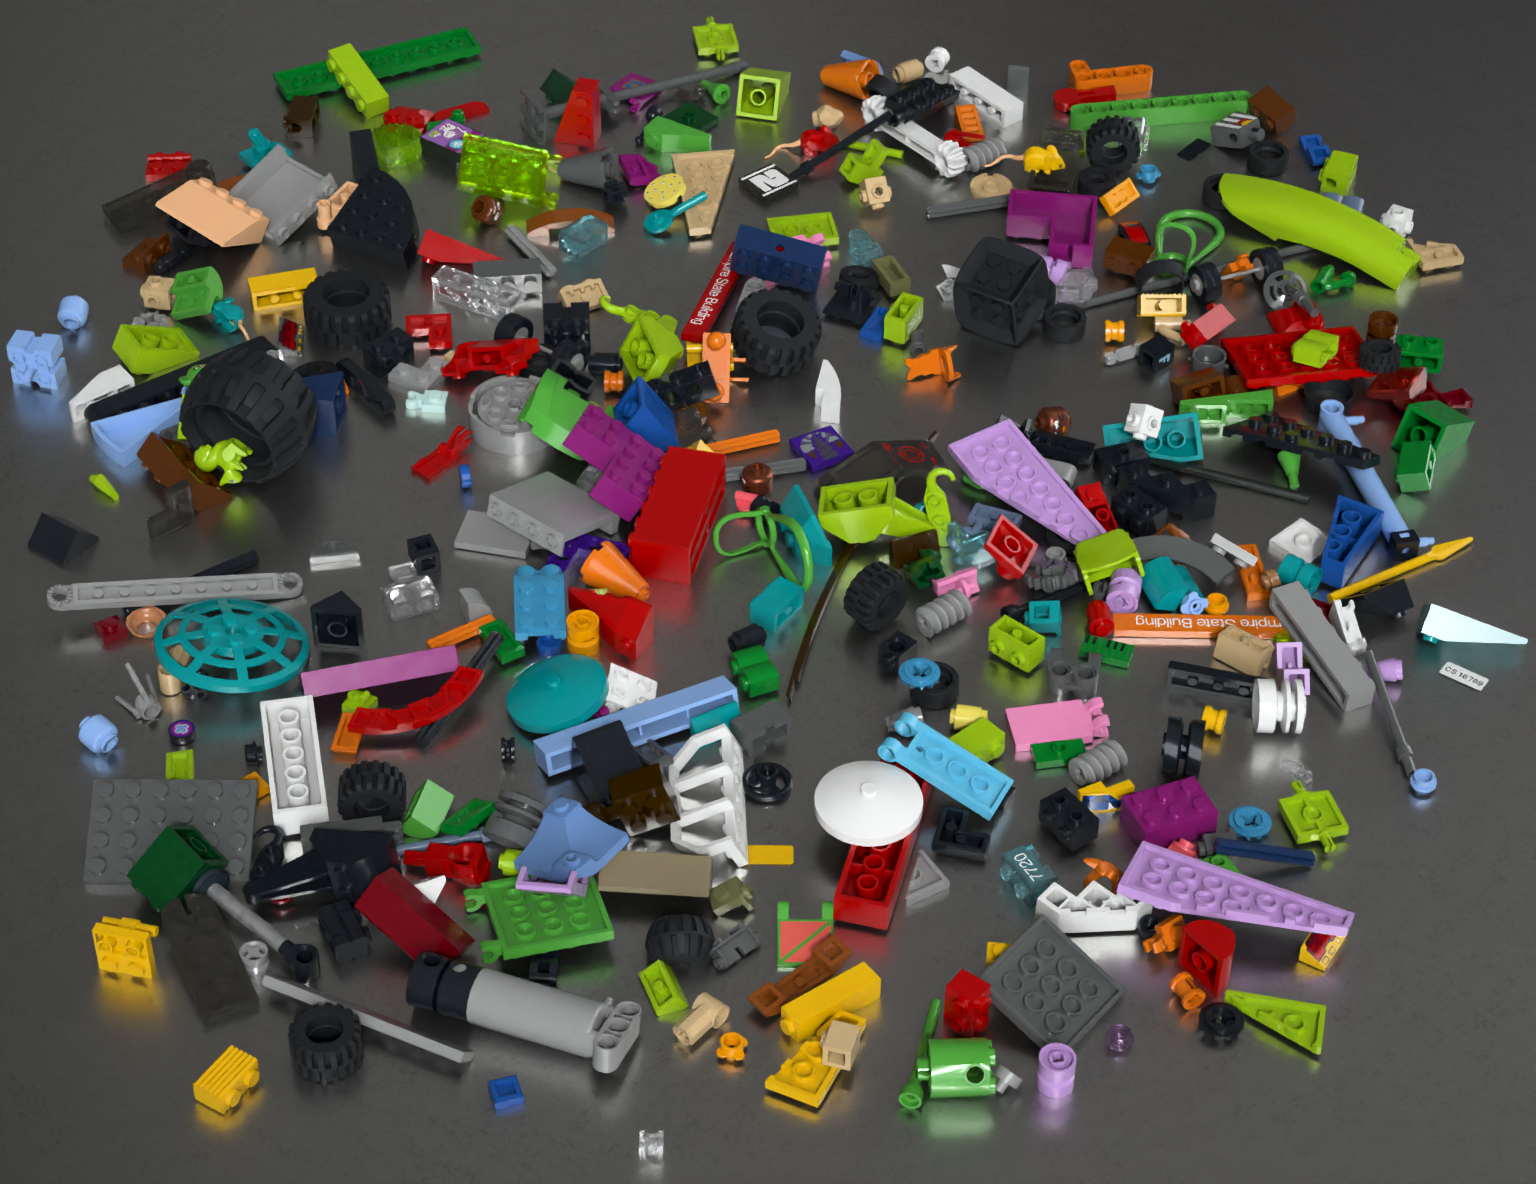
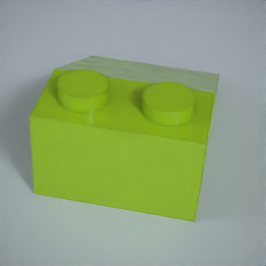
[112,324,200,375]

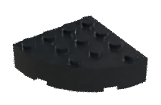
[327,167,419,271]

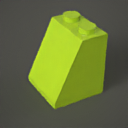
[736,67,791,121]

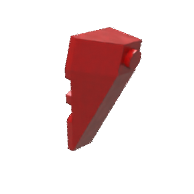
[417,229,505,266]
[568,586,654,660]

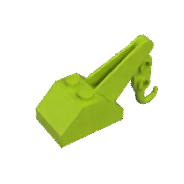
[599,295,684,382]
[818,467,956,547]

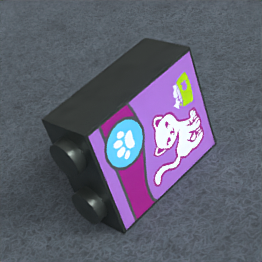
[420,118,488,172]

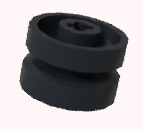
[1161,716,1206,778]

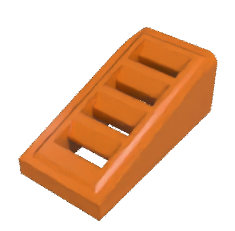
[954,104,985,142]

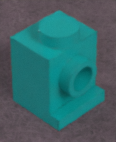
[1025,600,1062,635]

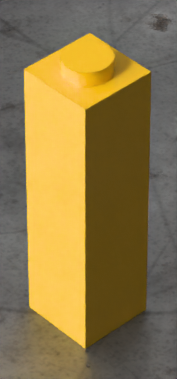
[780,961,881,1043]

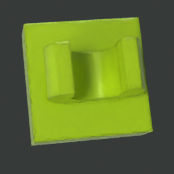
[341,689,378,713]

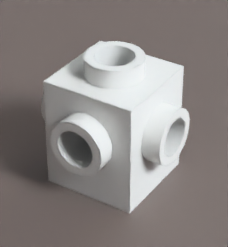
[1380,204,1414,237]
[1124,403,1164,441]

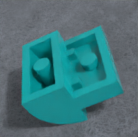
[1138,556,1204,611]

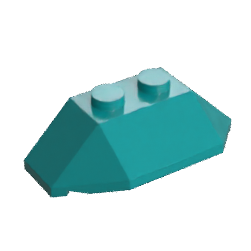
[776,484,832,566]

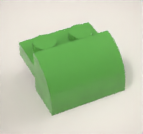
[171,266,223,320]

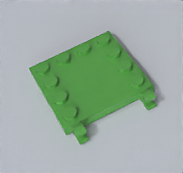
[463,874,614,964]

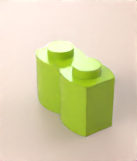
[1291,329,1339,368]

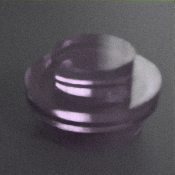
[1105,1024,1134,1052]

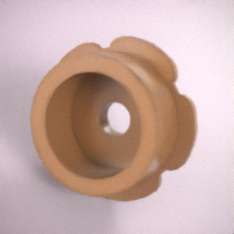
[1260,568,1281,591]

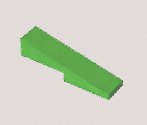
[1178,389,1274,424]

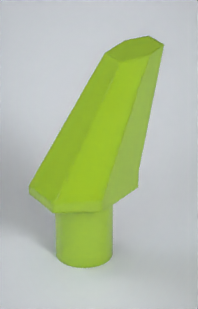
[89,473,119,501]

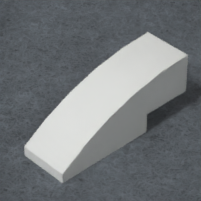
[815,360,841,424]

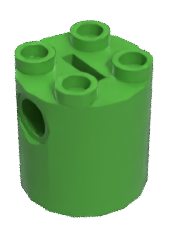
[916,1037,996,1098]

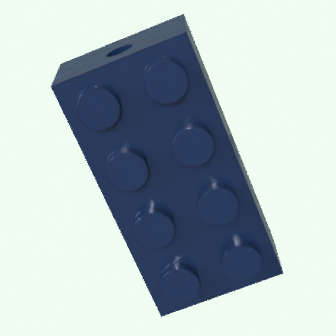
[730,224,828,294]

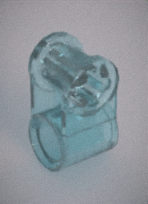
[847,229,884,266]

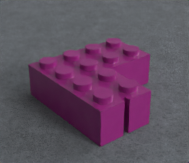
[1006,189,1098,269]
[562,403,666,522]

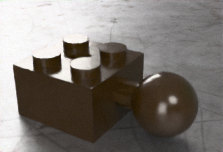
[582,762,681,837]

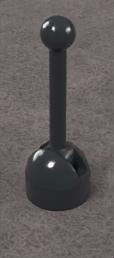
[635,106,663,145]

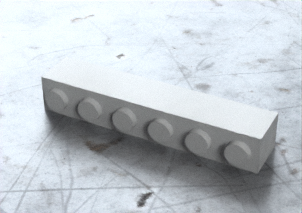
[1268,581,1376,712]

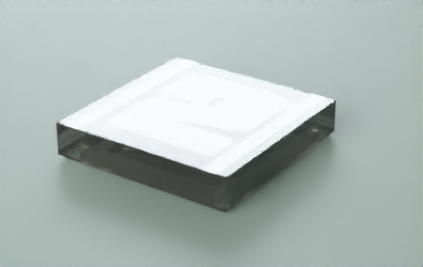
[739,163,799,204]

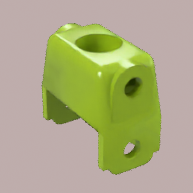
[1073,529,1145,595]

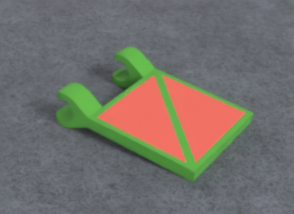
[777,901,833,968]

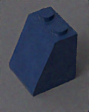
[302,371,347,438]

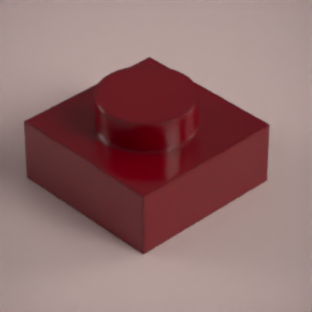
[93,615,128,645]

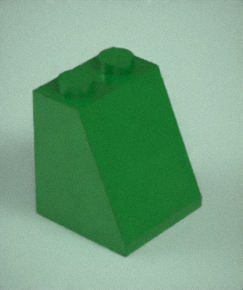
[1391,400,1475,464]

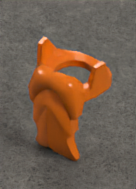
[904,344,961,382]
[1083,858,1124,895]

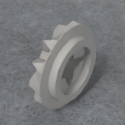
[131,311,169,327]

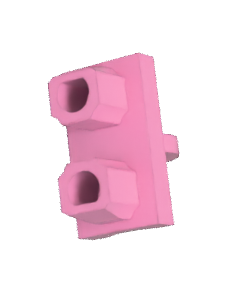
[932,567,980,599]

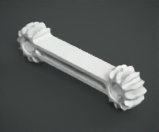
[860,95,967,178]

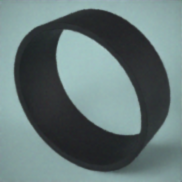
[1135,259,1184,294]
[1304,379,1356,415]

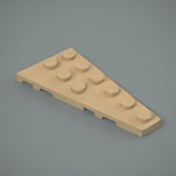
[671,149,735,236]

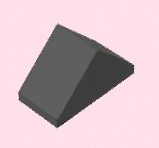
[1007,65,1031,96]

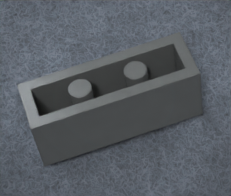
[473,258,542,296]

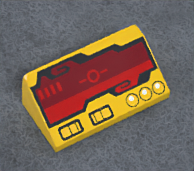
[1299,932,1348,971]

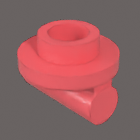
[735,490,759,512]
[1167,838,1197,858]

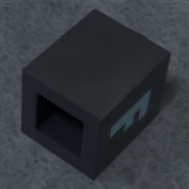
[1138,334,1175,374]

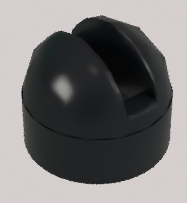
[1138,915,1161,939]

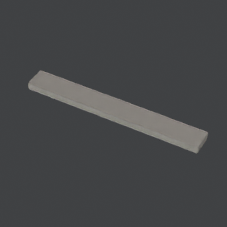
[262,974,475,1063]

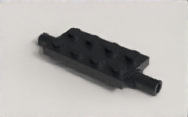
[884,78,960,127]

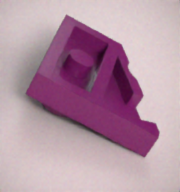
[619,154,662,186]

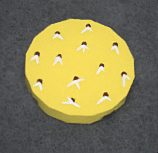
[644,173,687,209]

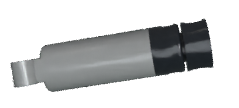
[406,951,642,1073]

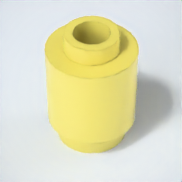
[949,704,988,731]

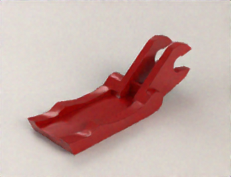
[410,425,473,480]

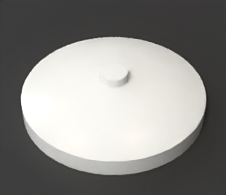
[814,761,923,847]

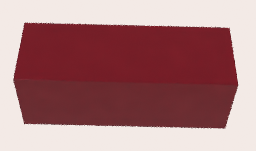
[354,867,476,961]

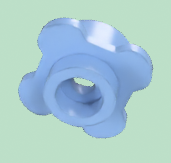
[1180,591,1208,615]

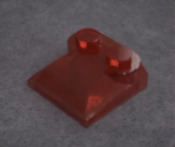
[1365,366,1427,409]

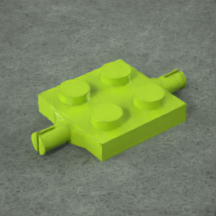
[692,16,739,61]
[1277,780,1349,852]

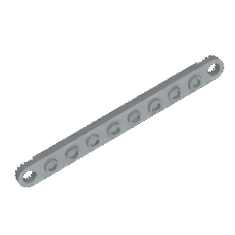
[47,572,303,611]

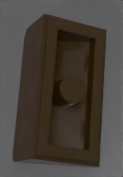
[889,529,941,569]

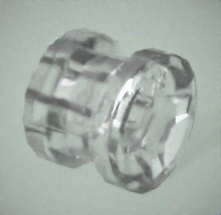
[639,1130,664,1161]

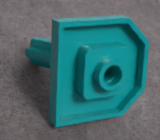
[238,128,293,169]

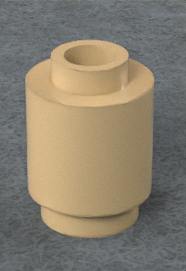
[892,58,924,84]

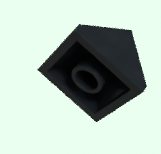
[28,513,99,567]
[310,590,366,650]

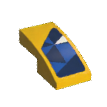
[1077,779,1135,812]

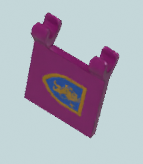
[609,72,661,113]

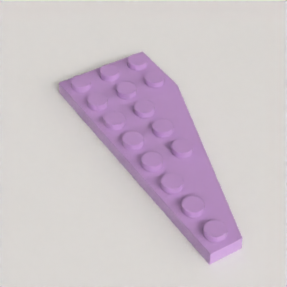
[948,418,1107,545]
[1116,841,1355,937]

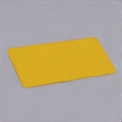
[748,845,794,864]

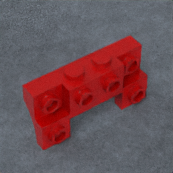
[441,337,540,379]

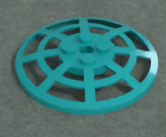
[154,598,310,693]

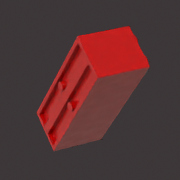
[628,446,726,586]

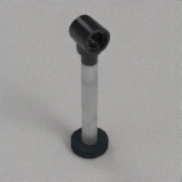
[192,868,321,983]

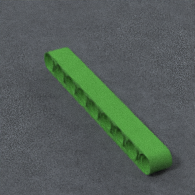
[1069,90,1252,132]

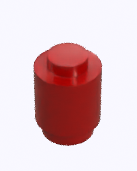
[1086,600,1115,637]

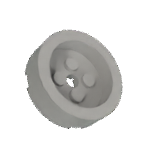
[468,375,550,455]

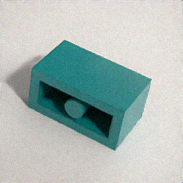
[749,576,804,634]

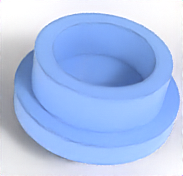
[1410,768,1437,793]

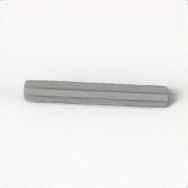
[505,224,557,277]

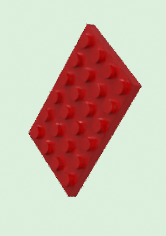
[1220,326,1382,389]

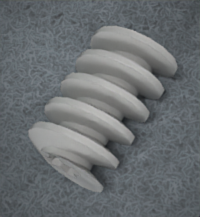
[963,136,1007,173]
[915,589,972,638]
[1068,739,1128,786]

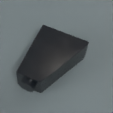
[349,129,380,184]

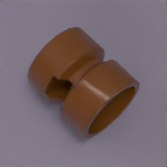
[1365,310,1399,343]

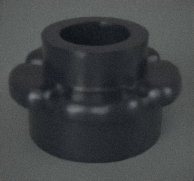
[245,741,263,767]

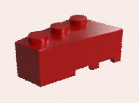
[554,77,601,148]

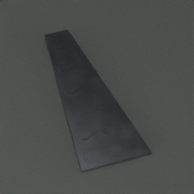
[1222,411,1380,470]

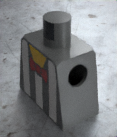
[1210,111,1265,148]

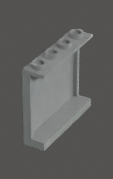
[229,144,338,247]
[487,471,620,557]

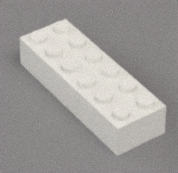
[260,695,329,835]

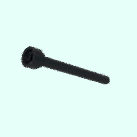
[1000,579,1104,622]

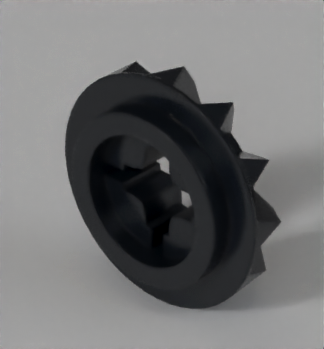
[1198,1002,1245,1041]

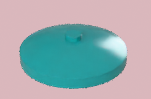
[506,654,609,734]

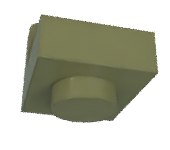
[709,876,755,917]

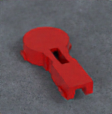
[1053,85,1116,112]

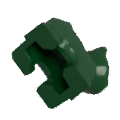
[903,548,945,589]

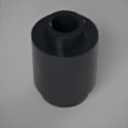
[588,352,623,376]
[727,623,767,652]

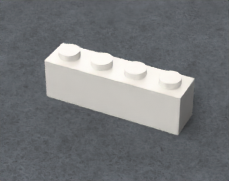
[949,66,1024,129]

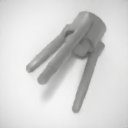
[115,662,162,720]

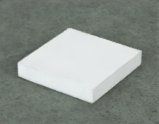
[1269,518,1329,564]

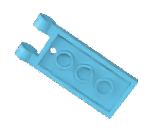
[878,712,1014,821]

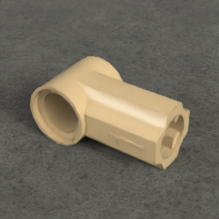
[157,645,193,695]
[673,992,730,1046]

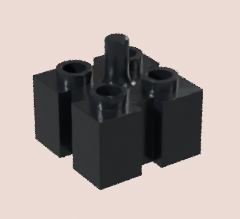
[543,302,591,354]

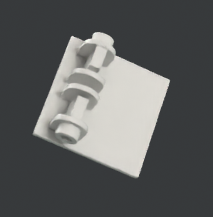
[604,663,658,714]

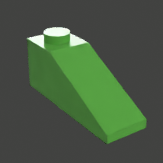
[644,116,711,153]

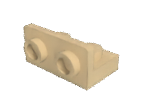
[556,278,611,311]

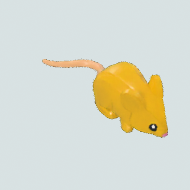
[984,145,1065,174]

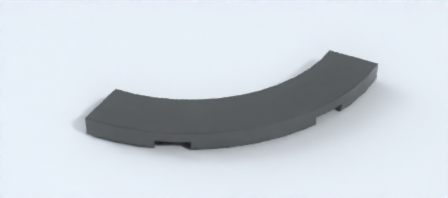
[1109,535,1235,586]

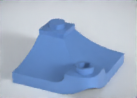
[513,796,630,883]

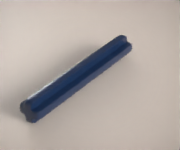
[1213,838,1316,867]

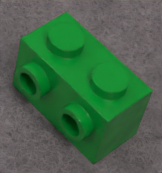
[1395,334,1443,374]
[1394,440,1436,492]

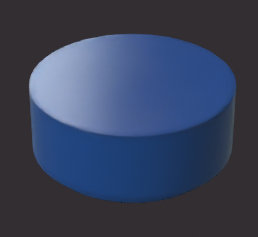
[458,464,472,489]
[536,635,562,656]

